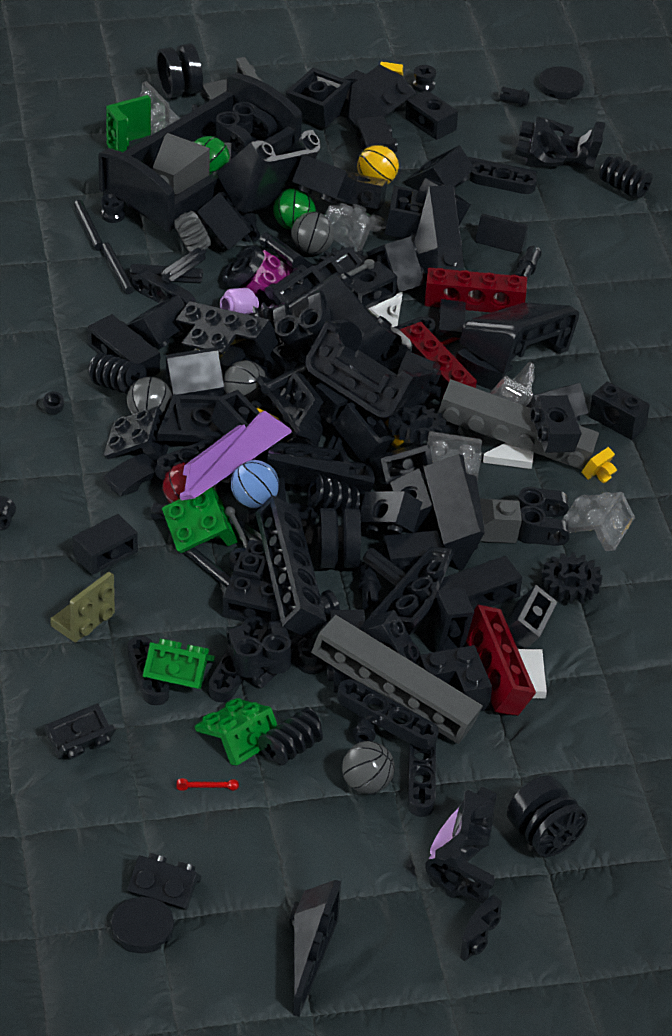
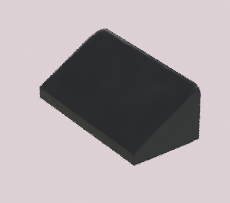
[476,213,528,254]

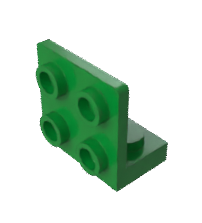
[106,95,151,152]
[162,487,238,553]
[143,638,216,689]
[195,698,277,766]

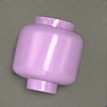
[220,288,259,314]

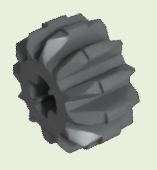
[174,211,211,252]

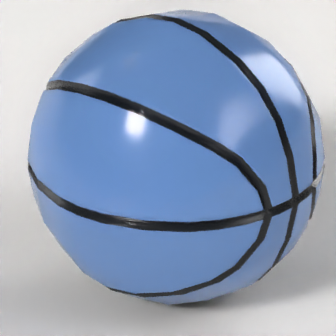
[231,460,279,509]

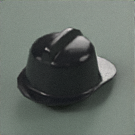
[376,327,412,371]

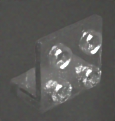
[140,81,180,134]
[325,203,386,252]
[490,362,535,406]
[427,432,483,481]
[558,492,635,551]

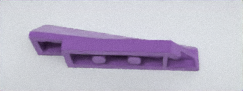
[180,411,292,501]

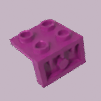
[241,250,293,297]

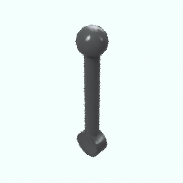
[348,259,374,276]
[224,506,248,548]

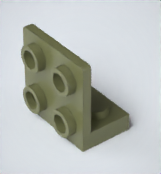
[51,572,115,643]

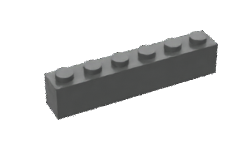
[438,379,599,470]
[311,615,483,744]

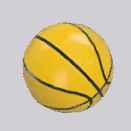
[357,145,399,185]

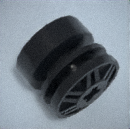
[506,775,588,857]

